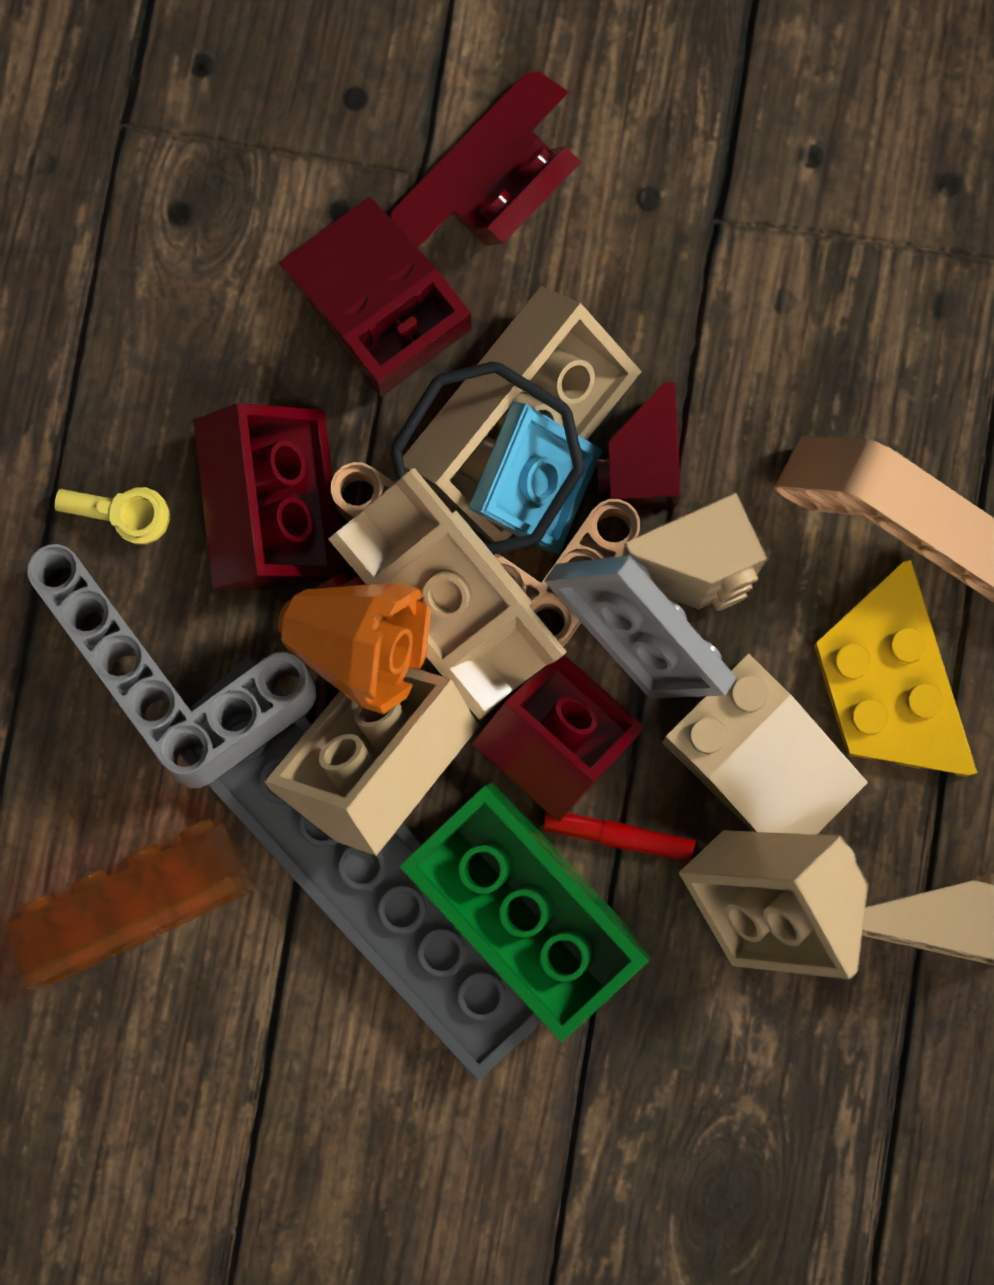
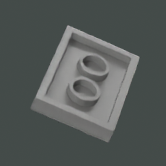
[544,556,737,699]

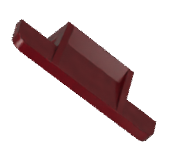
[391,71,582,249]

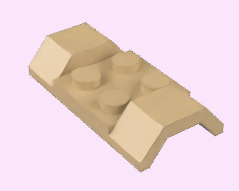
[329,468,567,720]

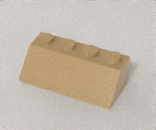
[403,286,641,543]

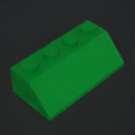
[399,783,654,1043]

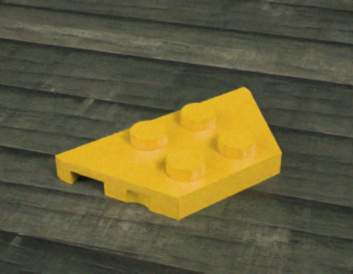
[814,560,977,777]

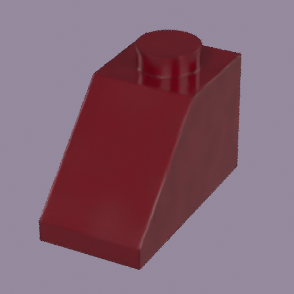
[596,382,681,508]

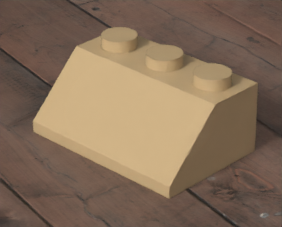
[622,493,767,611]
[265,668,479,856]
[679,830,868,979]

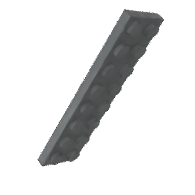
[180,656,542,1081]

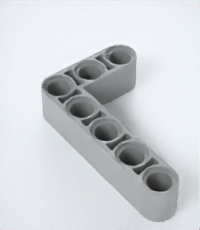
[28,544,316,788]

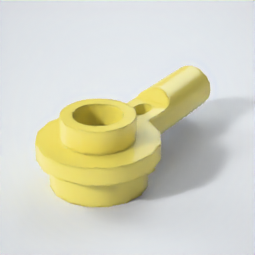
[55,488,170,545]

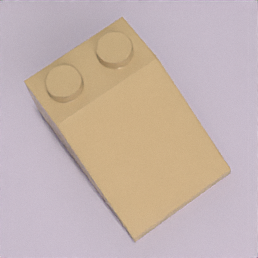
[662,653,868,835]
[862,872,994,965]

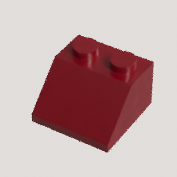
[472,655,646,822]

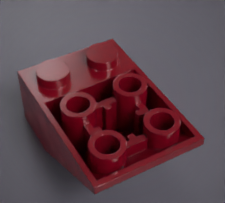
[279,196,472,397]

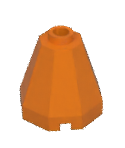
[278,583,431,714]

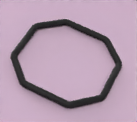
[390,361,584,555]

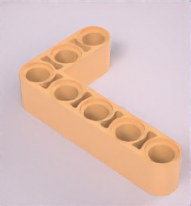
[774,436,994,603]
[331,462,640,646]

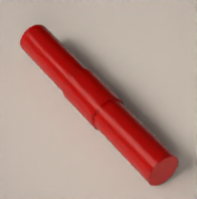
[542,811,695,863]

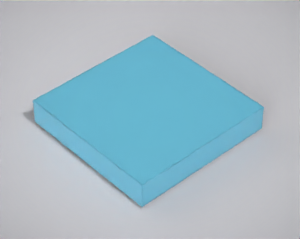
[468,402,602,555]

